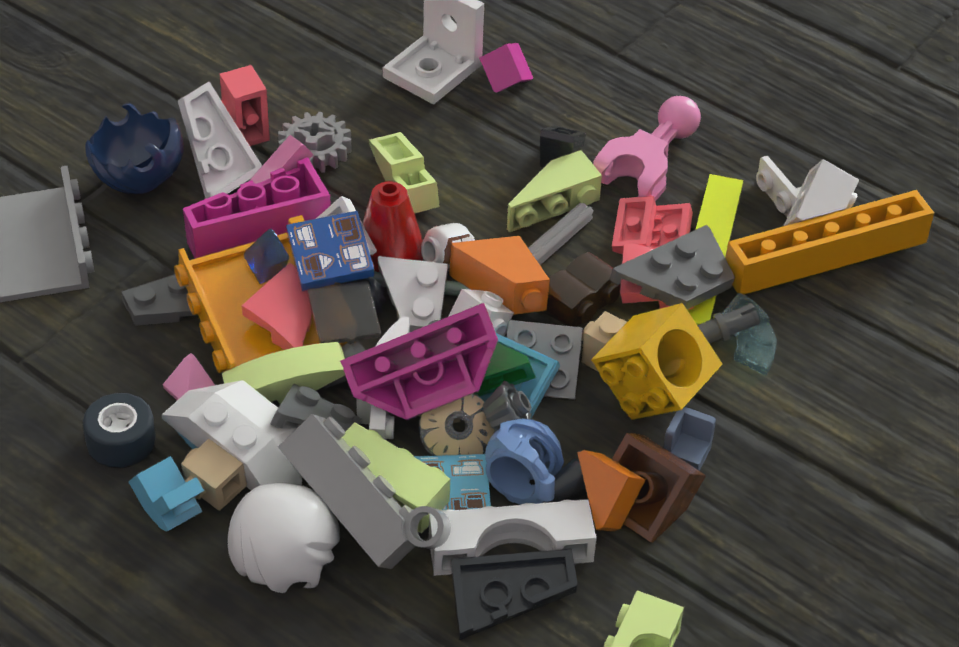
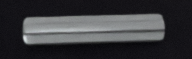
[528,203,593,265]

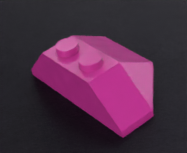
[340,303,498,420]

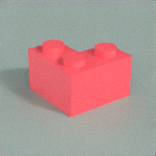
[220,65,270,146]

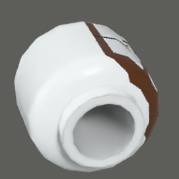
[421,223,475,271]

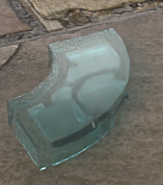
[722,293,777,376]

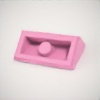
[249,135,314,184]

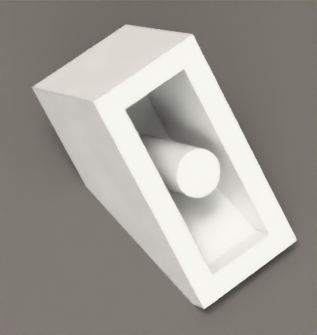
[784,159,859,226]

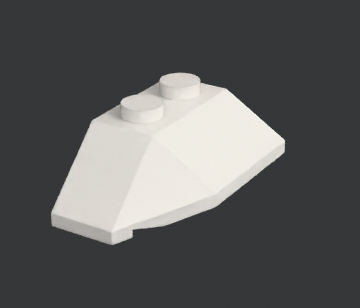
[162,380,302,490]

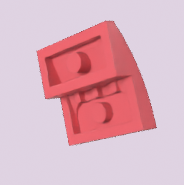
[612,196,693,255]

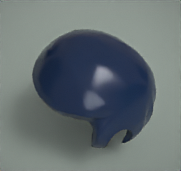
[85,103,184,195]

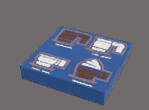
[286,211,374,291]

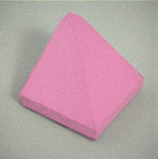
[163,353,215,400]

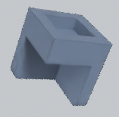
[664,407,716,471]

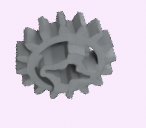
[278,112,352,172]

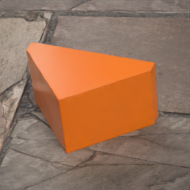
[577,450,645,531]

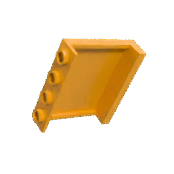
[174,215,357,373]

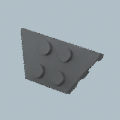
[609,225,735,310]

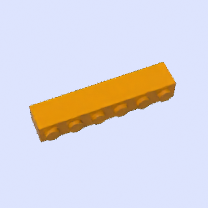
[726,190,934,296]

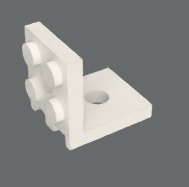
[383,0,484,104]

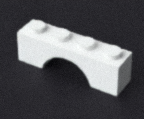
[429,499,596,576]

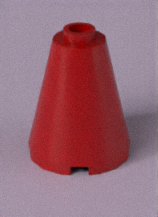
[362,181,424,272]

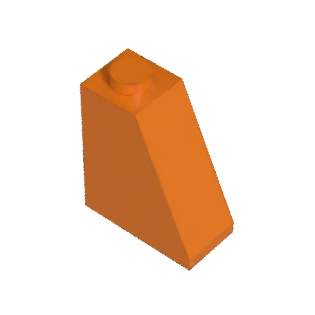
[449,236,550,315]

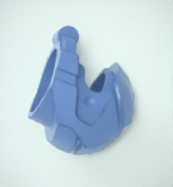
[485,419,564,505]

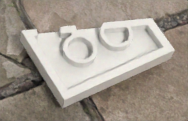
[178,82,262,199]

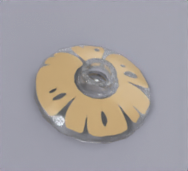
[419,393,495,456]

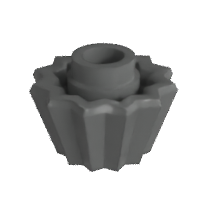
[483,381,531,431]

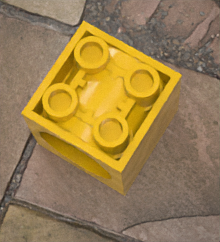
[591,303,722,420]

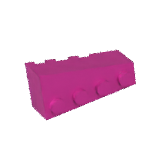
[183,157,331,258]

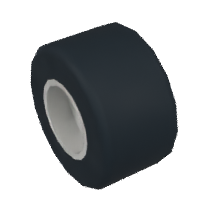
[83,393,156,468]

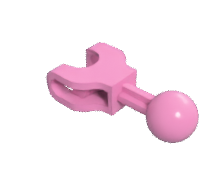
[593,96,701,201]

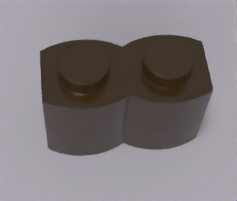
[546,252,621,327]

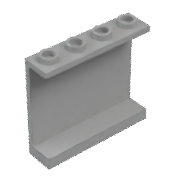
[0,166,94,302]

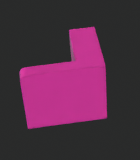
[479,43,533,93]

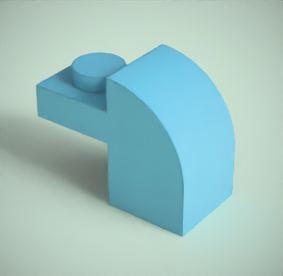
[128,456,204,531]

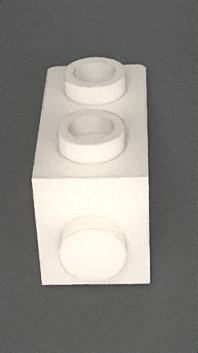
[756,156,802,217]

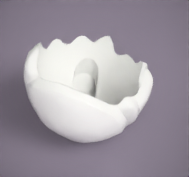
[228,483,340,593]

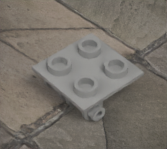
[507,320,583,400]

